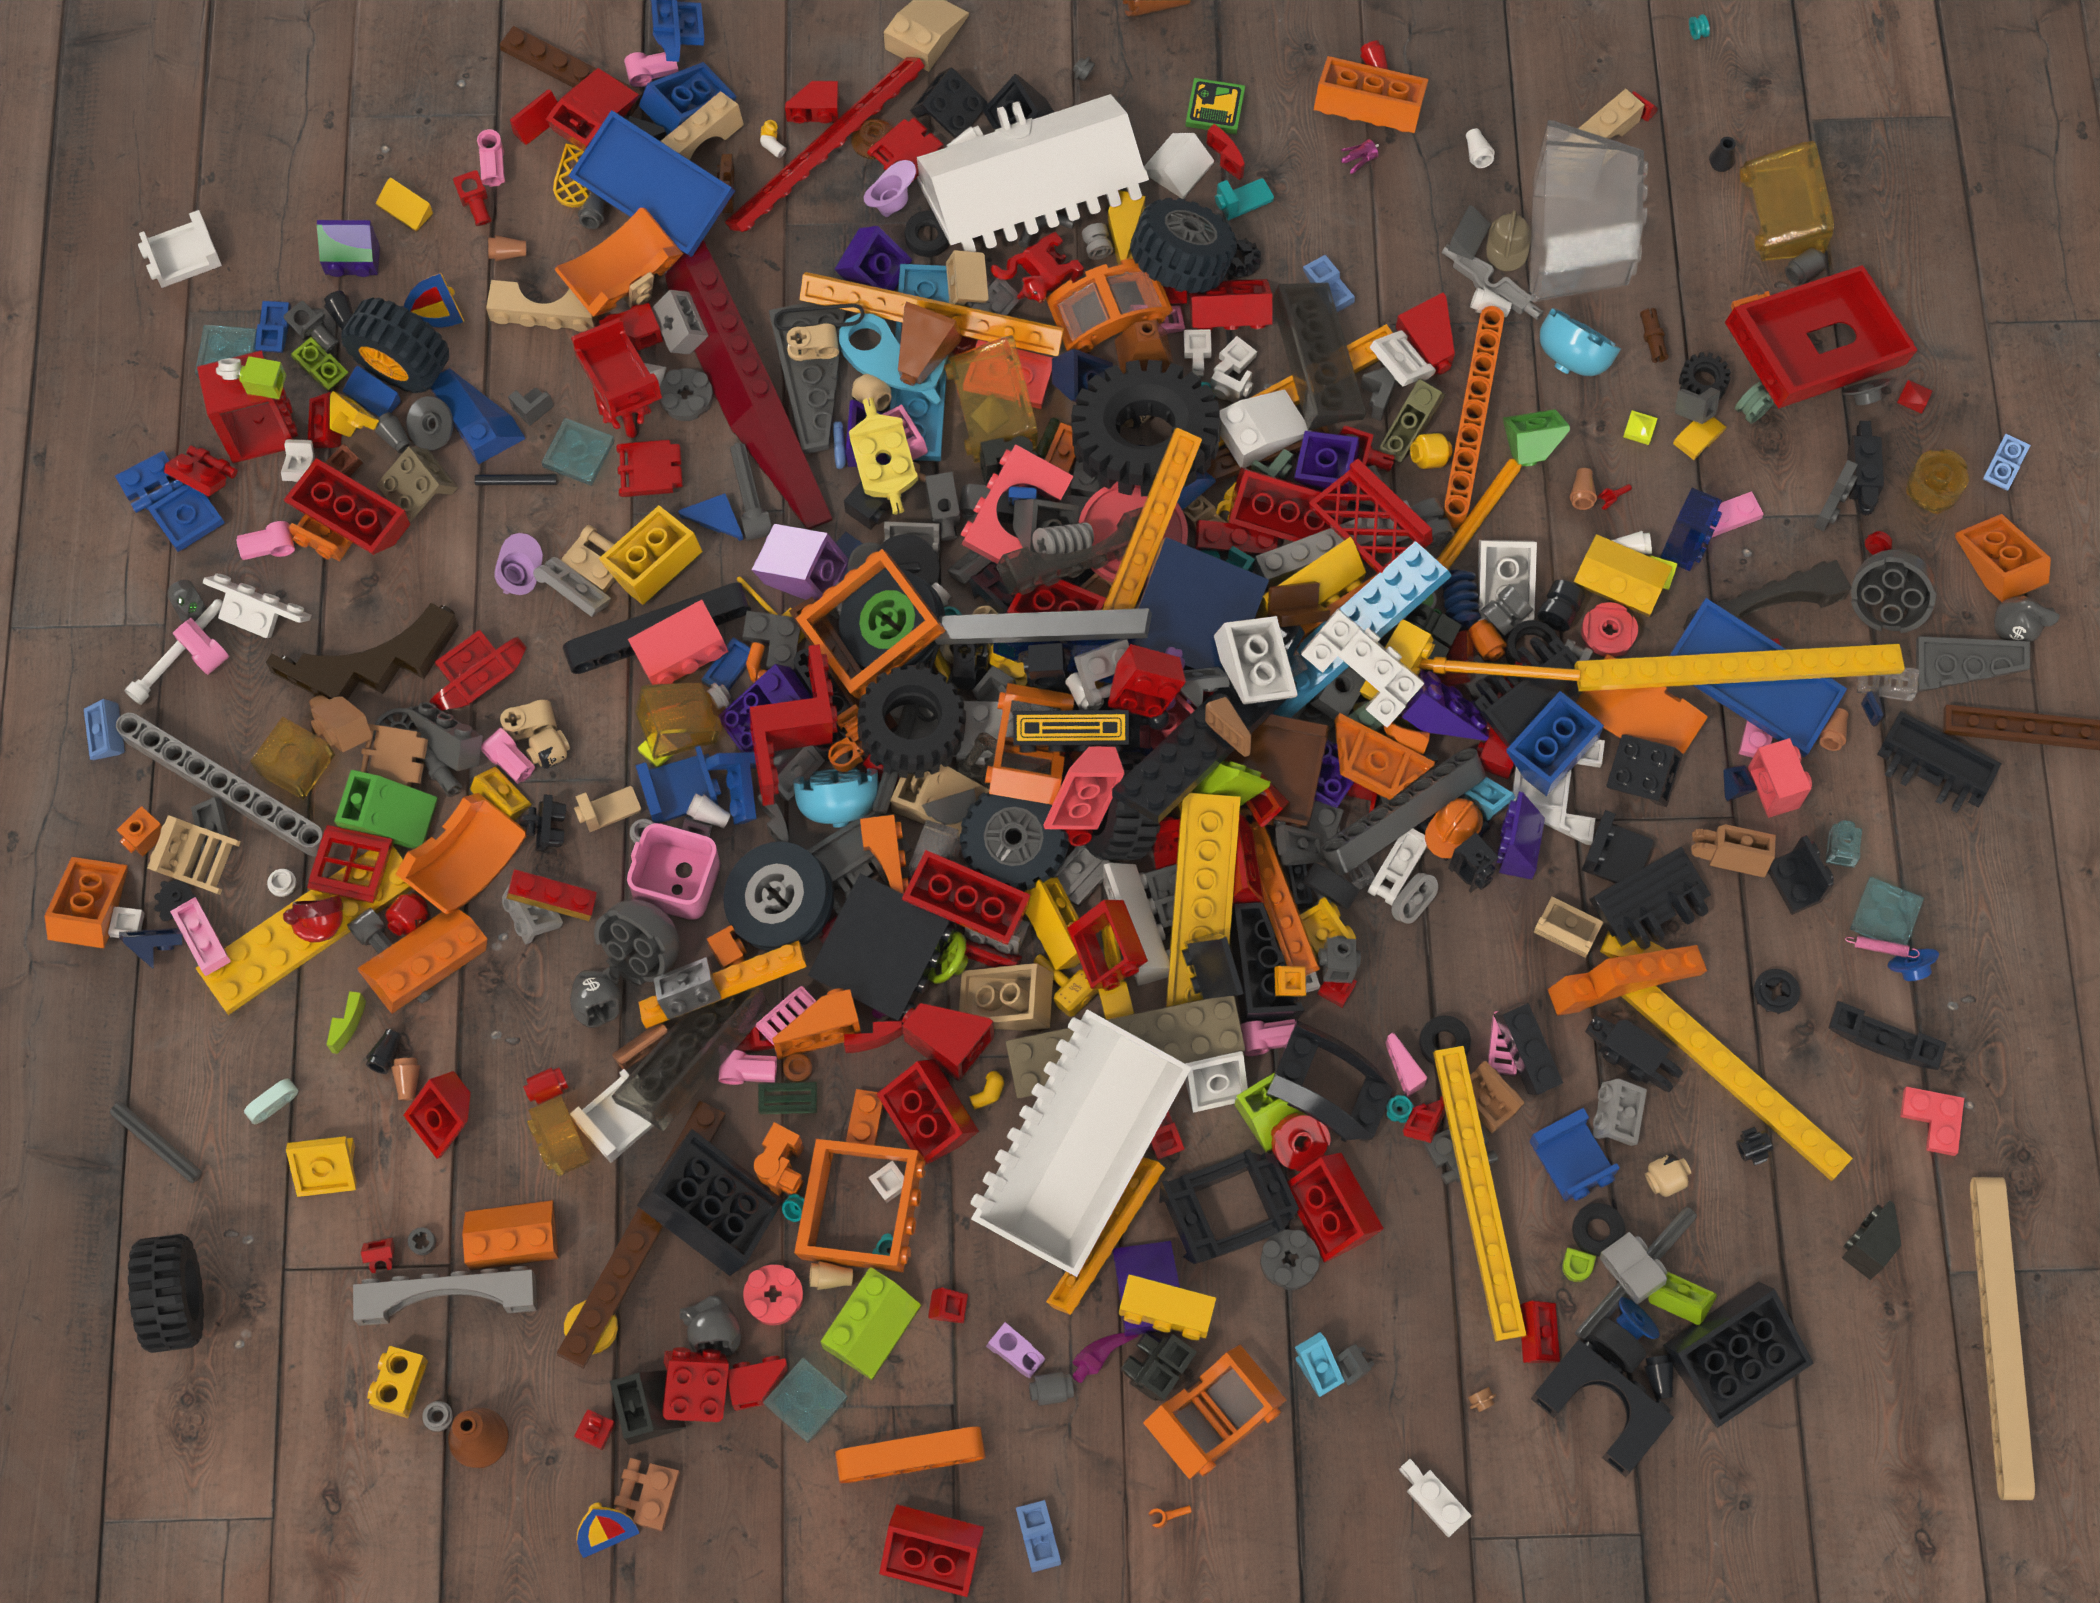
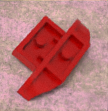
[429,629,527,711]

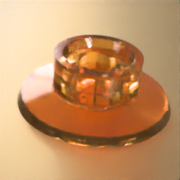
[851,119,893,159]

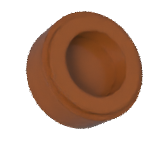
[783,1053,812,1083]

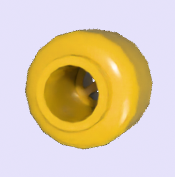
[1410,433,1452,469]

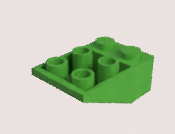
[334,770,438,849]

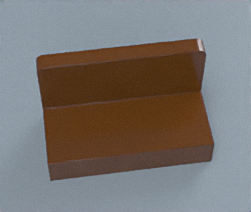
[1267,581,1330,627]

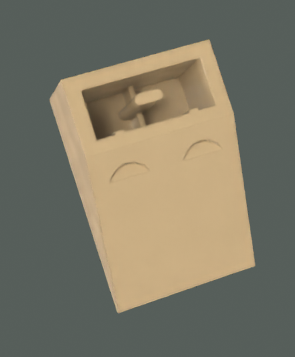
[890,764,989,837]

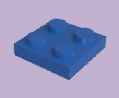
[148,484,224,552]

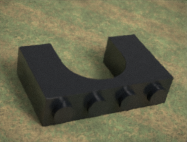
[1531,1339,1674,1477]

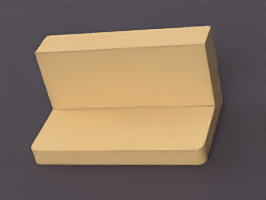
[946,250,989,306]

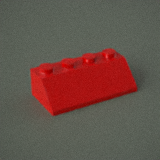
[284,458,410,555]
[1228,467,1349,542]
[902,850,1031,945]

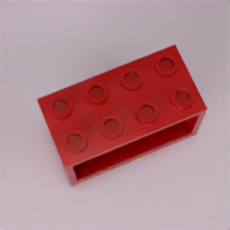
[197,350,298,463]

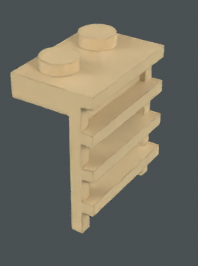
[147,815,241,895]
[1534,897,1603,958]

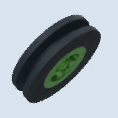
[839,569,945,670]

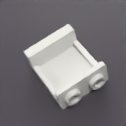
[138,210,222,288]
[570,1069,664,1163]

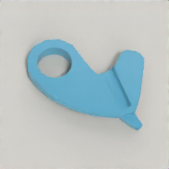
[839,313,949,405]

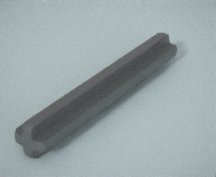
[110,1102,202,1183]

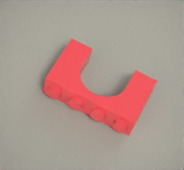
[960,444,1073,576]

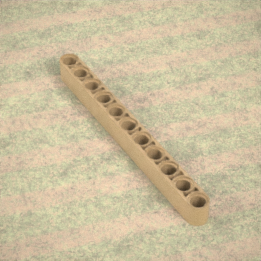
[1970,1177,2035,1500]

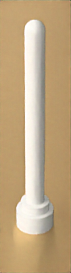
[124,599,223,705]

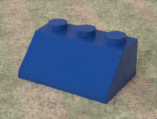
[1506,691,1604,797]

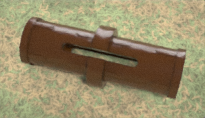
[1640,308,1669,363]

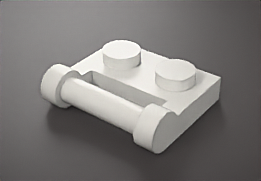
[1370,330,1436,387]

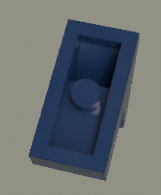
[119,928,182,969]

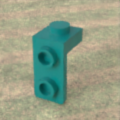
[1215,178,1274,220]

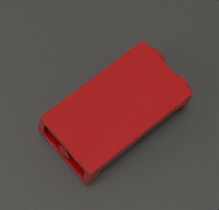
[571,318,662,418]

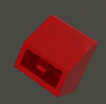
[1108,644,1186,718]

